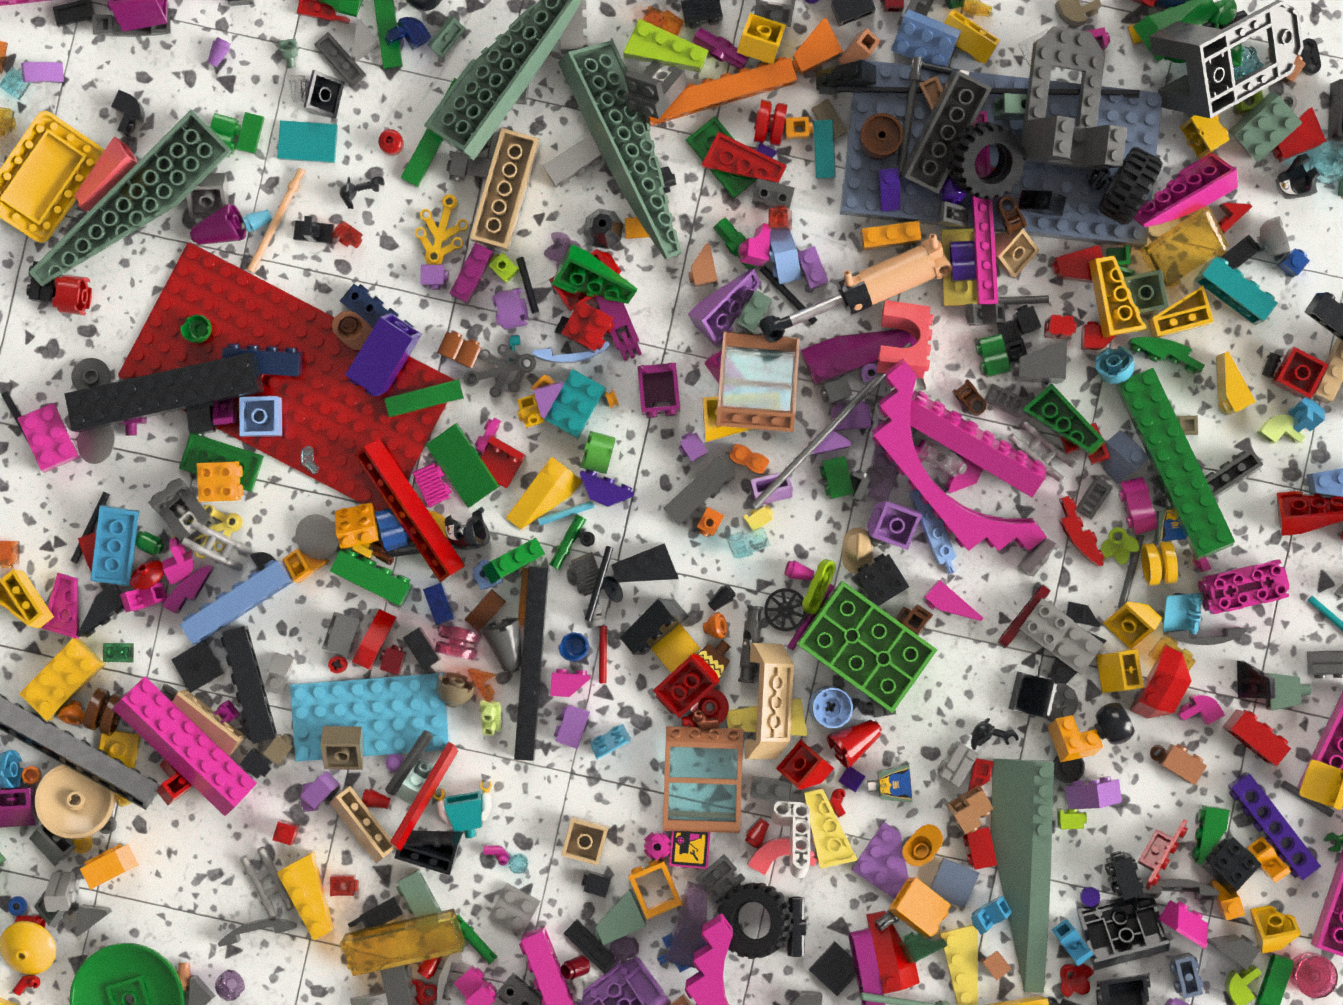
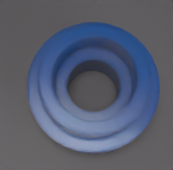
[8,896,28,916]

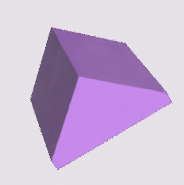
[811,430,852,456]

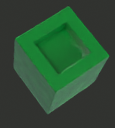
[1106,245,1131,267]

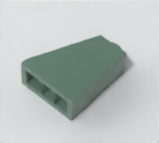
[594,889,646,945]

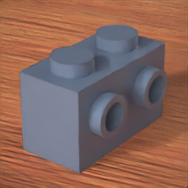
[1169,953,1203,999]

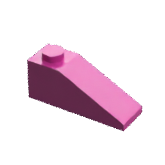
[923,580,983,621]

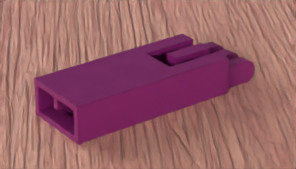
[595,296,642,362]

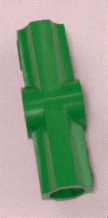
[713,217,757,270]

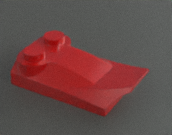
[549,249,621,312]
[653,653,719,718]

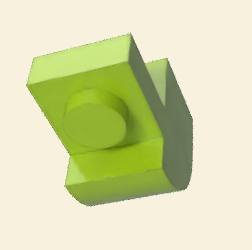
[1225,965,1262,1005]

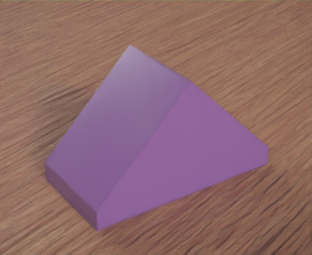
[534,381,564,419]
[300,771,340,810]

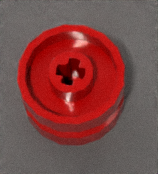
[754,100,788,146]

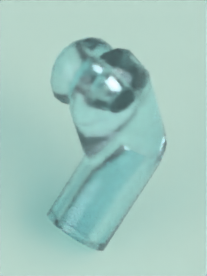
[301,446,320,475]

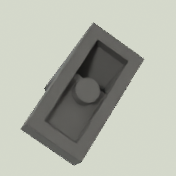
[34,891,67,928]

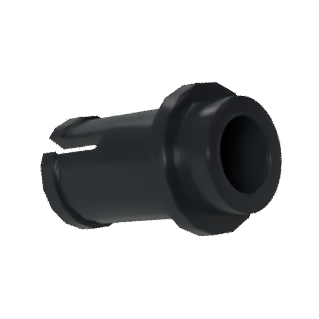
[1261,352,1281,378]
[580,531,595,547]

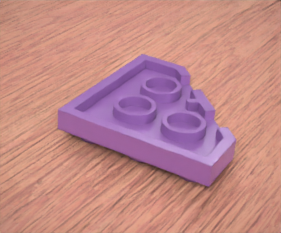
[851,821,909,899]

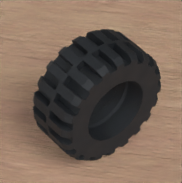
[947,122,1026,200]
[1098,147,1163,225]
[717,882,793,959]

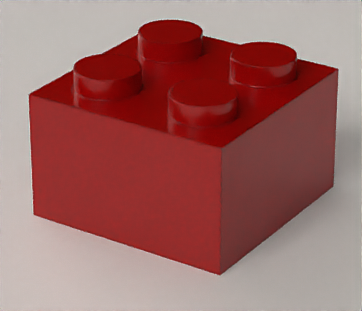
[1271,347,1329,399]

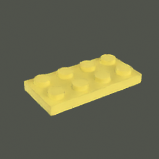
[941,229,977,307]

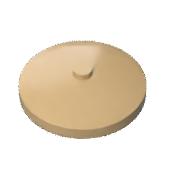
[35,764,115,840]

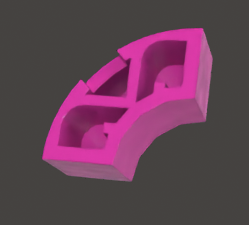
[1118,477,1157,535]

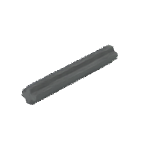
[385,730,433,796]

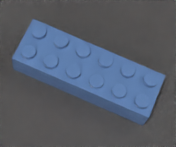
[180,560,294,644]

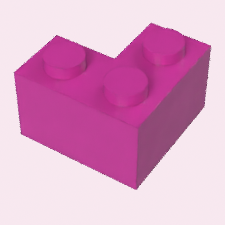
[453,965,498,1005]

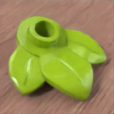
[1101,527,1139,565]

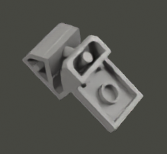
[1019,598,1104,675]

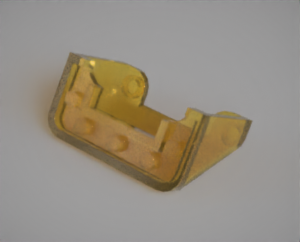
[1138,205,1229,289]

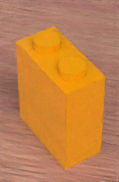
[888,877,951,937]

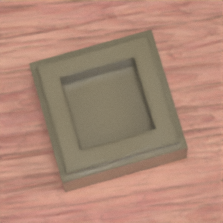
[1177,415,1198,435]

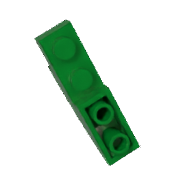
[1127,337,1205,374]

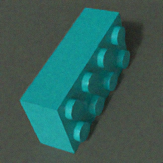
[1194,257,1278,325]

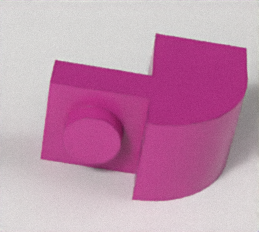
[163,537,193,585]
[120,582,167,613]
[1176,694,1225,725]

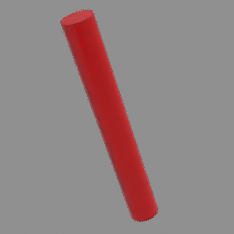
[599,626,607,683]

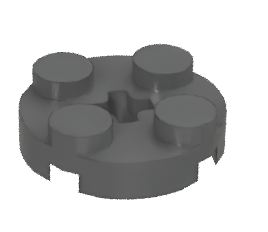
[1048,683,1078,721]

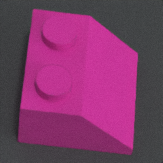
[1158,900,1208,949]

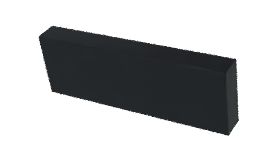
[563,919,618,974]

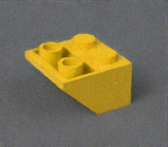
[1096,649,1144,693]

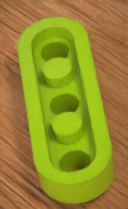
[802,559,836,614]

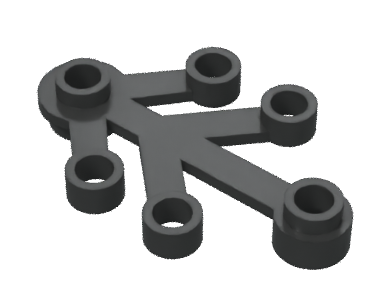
[463,344,536,398]

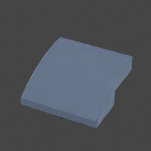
[930,858,980,908]

